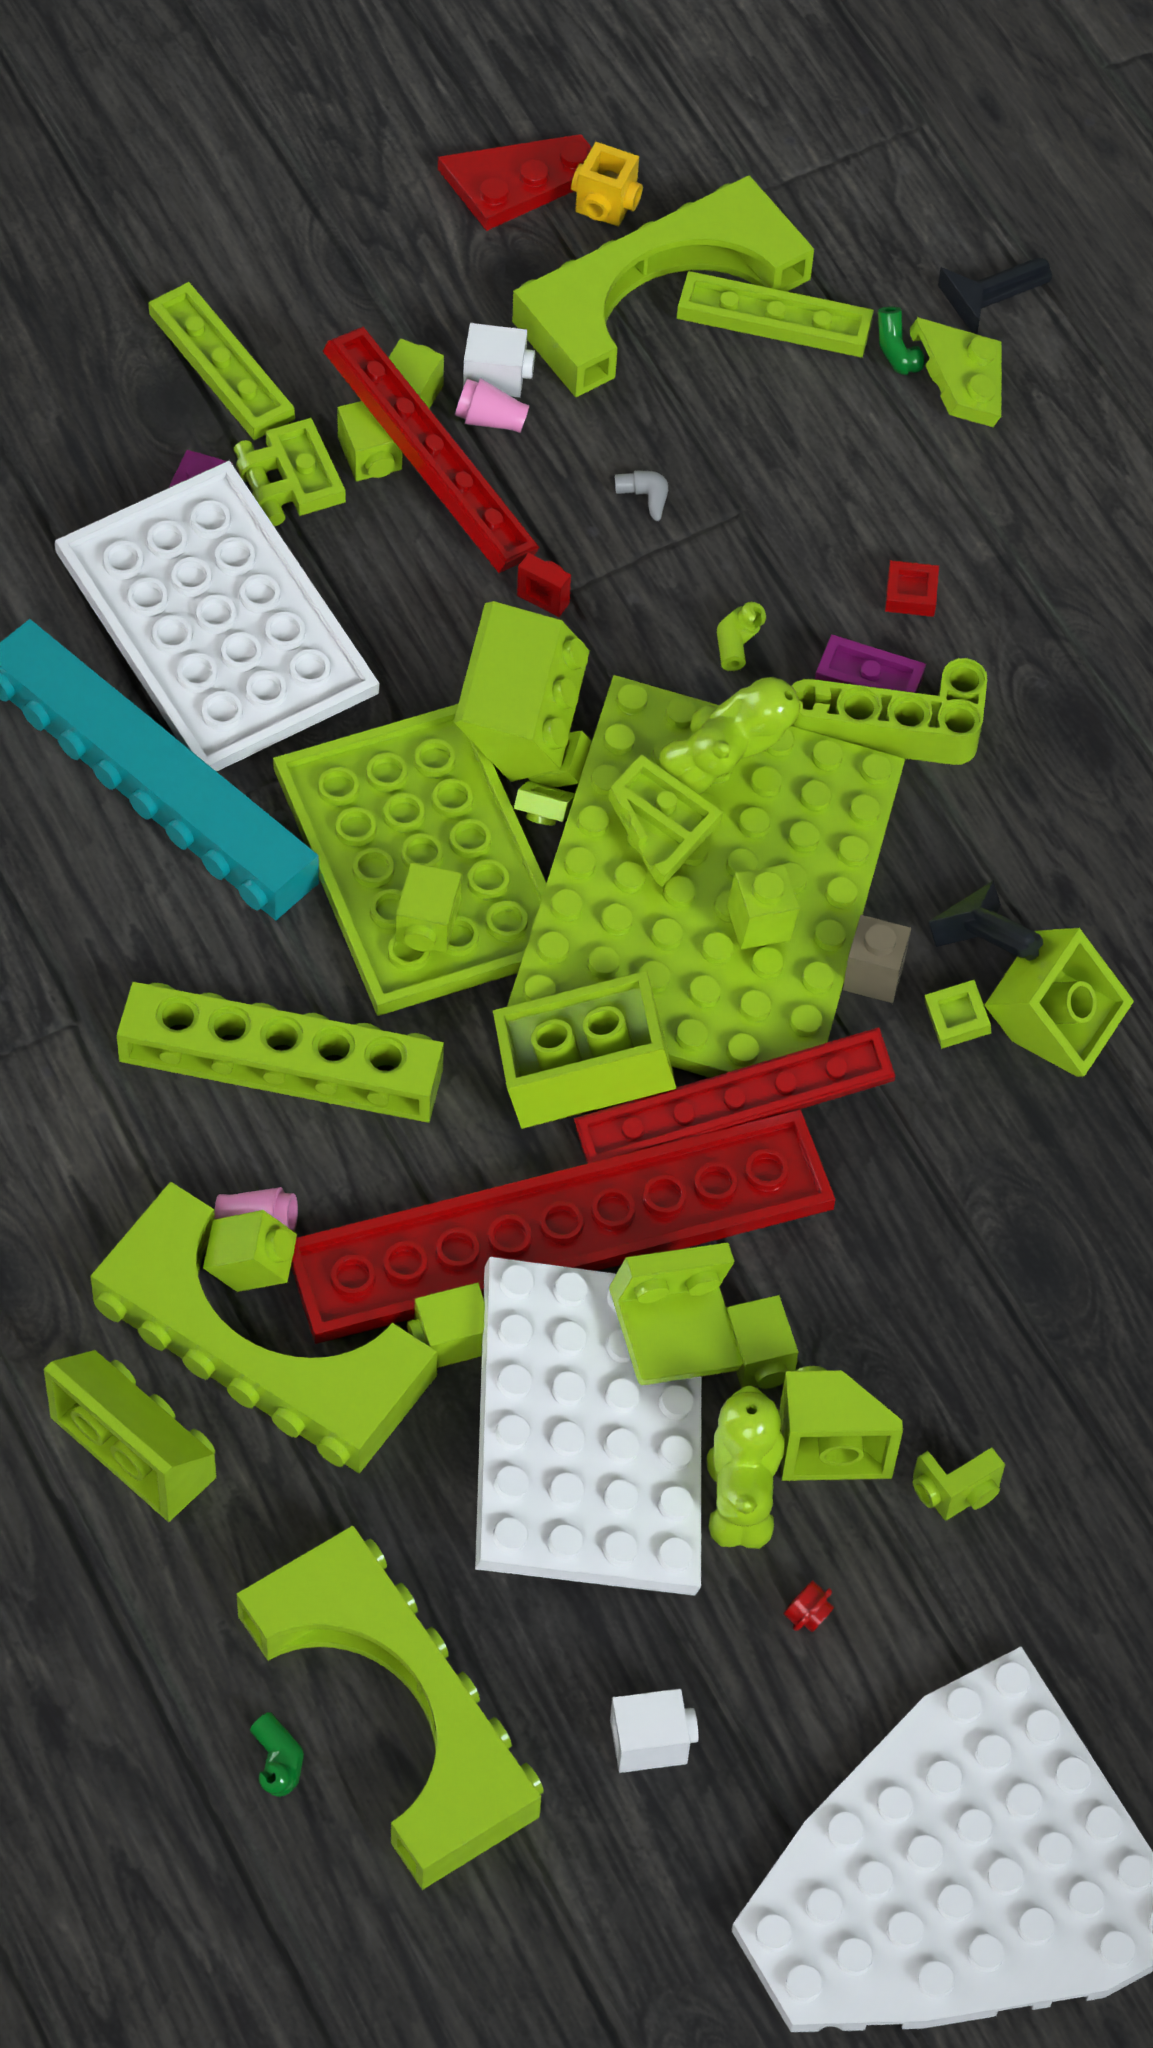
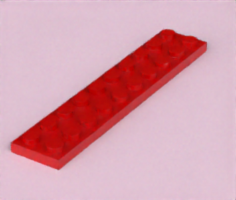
[291,1109,835,1344]

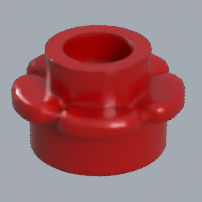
[783,1580,834,1632]

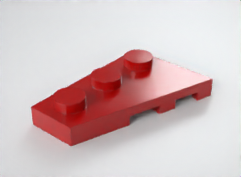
[438,134,592,231]

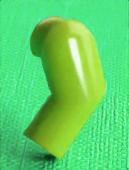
[717,601,766,671]

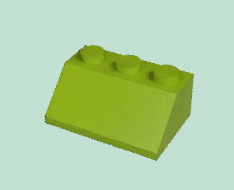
[454,601,589,782]
[493,970,676,1129]
[44,1350,216,1522]

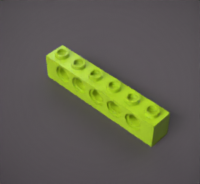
[117,982,444,1123]

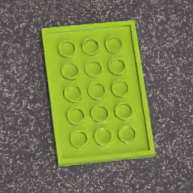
[273,704,547,1016]

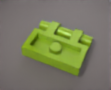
[234,418,346,526]

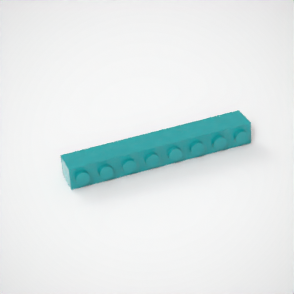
[0,619,319,921]

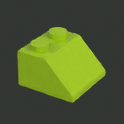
[984,928,1134,1077]
[779,1366,903,1481]

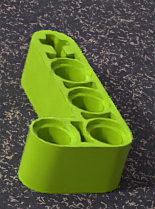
[792,658,987,765]

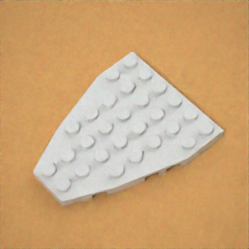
[732,1647,1153,2032]

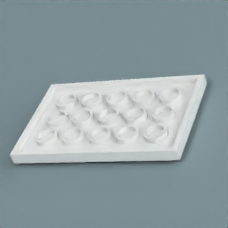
[55,461,380,772]
[475,1257,701,1596]

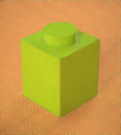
[388,338,444,408]
[337,401,402,482]
[396,863,462,953]
[726,864,800,949]
[203,1210,297,1292]
[407,1283,485,1368]
[726,1295,799,1389]

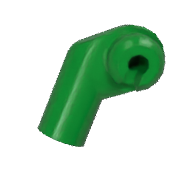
[878,306,924,376]
[250,1712,304,1797]

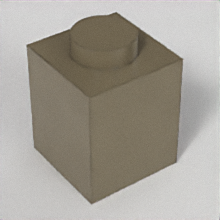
[843,915,911,1003]

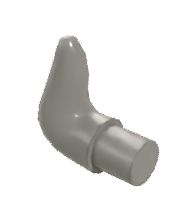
[615,470,669,521]

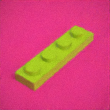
[677,271,874,358]
[149,282,295,441]

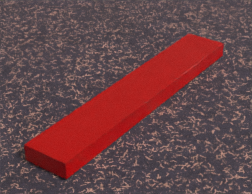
[323,326,540,573]
[574,1027,896,1164]

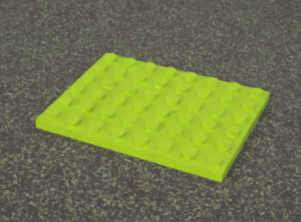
[507,675,905,1078]

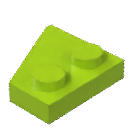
[910,317,1002,427]
[608,754,723,887]

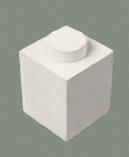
[463,323,535,398]
[610,1689,699,1773]

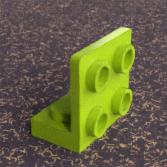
[609,1243,743,1385]

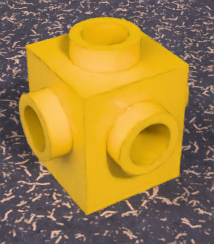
[571,141,643,227]

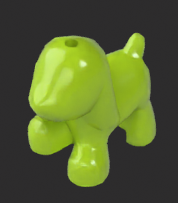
[660,677,800,795]
[706,1386,784,1549]

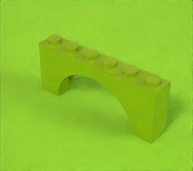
[512,175,814,398]
[91,1181,437,1474]
[237,1526,544,1890]

